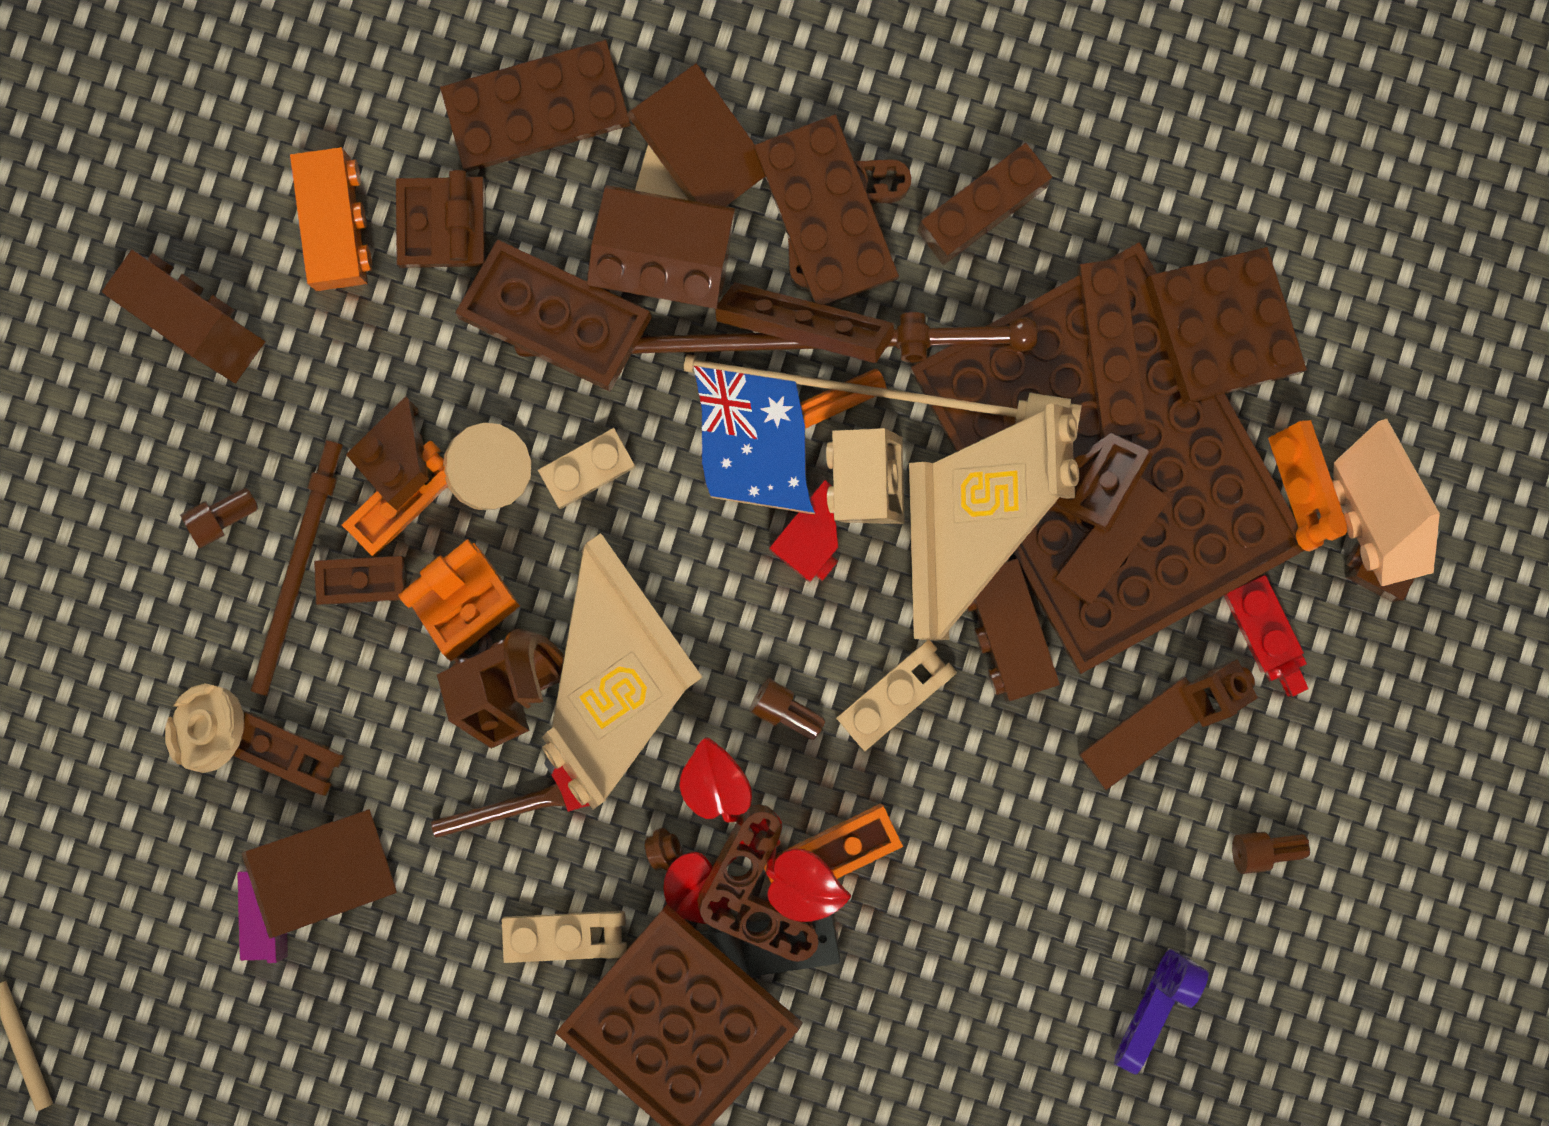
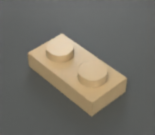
[538,428,636,509]

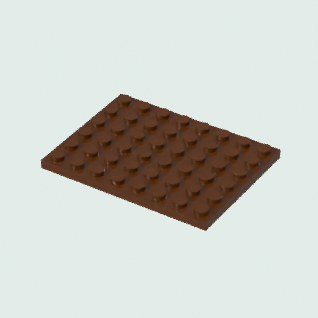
[910,242,1305,674]

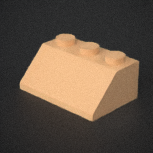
[1332,419,1440,586]

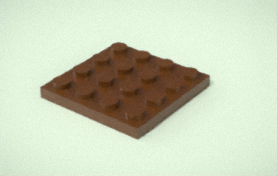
[555,904,803,1126]

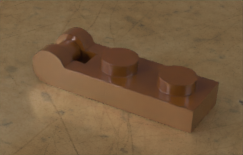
[233,709,345,796]

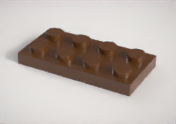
[440,40,631,172]
[754,114,899,306]
[455,239,652,392]

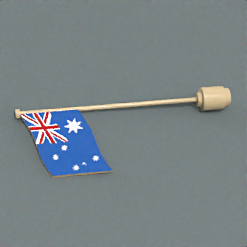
[684,354,1082,514]

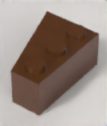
[101,249,265,384]

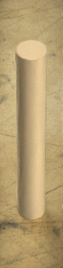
[0,981,53,1111]

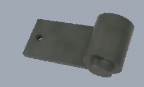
[700,914,841,978]

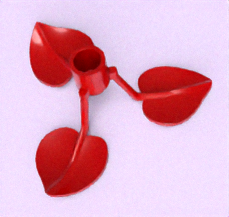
[663,737,851,924]

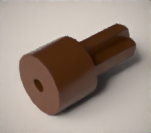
[180,488,258,549]
[749,678,825,740]
[1232,832,1310,874]

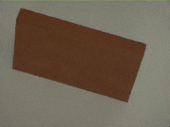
[627,63,765,207]
[241,809,397,938]

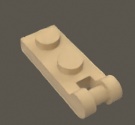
[836,640,957,752]
[502,911,627,963]

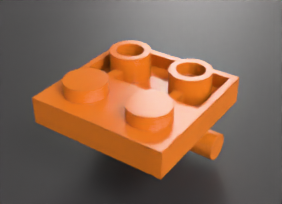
[398,539,520,661]

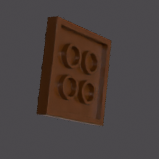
[1144,247,1307,404]

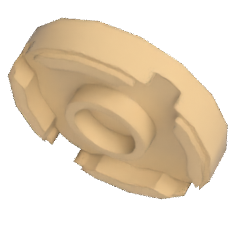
[443,423,531,510]
[165,683,244,773]

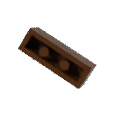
[917,143,1052,265]
[967,559,1060,701]

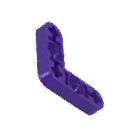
[1114,949,1209,1075]

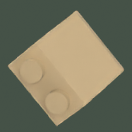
[826,428,905,524]

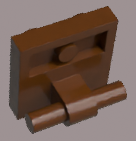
[396,170,486,268]

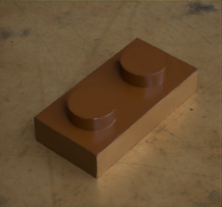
[314,556,406,605]

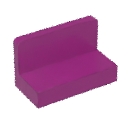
[237,870,288,963]

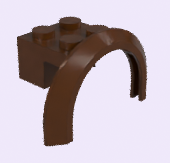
[437,629,564,749]

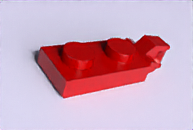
[1224,575,1309,697]

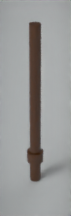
[250,440,343,695]

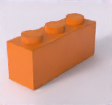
[290,147,372,291]
[764,803,903,883]

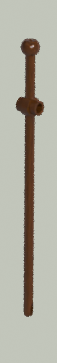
[514,312,1037,362]

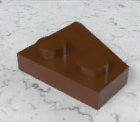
[346,396,429,510]

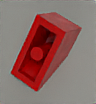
[769,480,839,583]

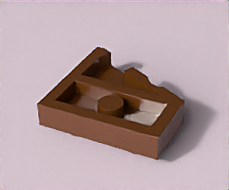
[1053,433,1152,532]

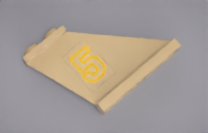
[909,403,1079,641]
[542,533,703,809]

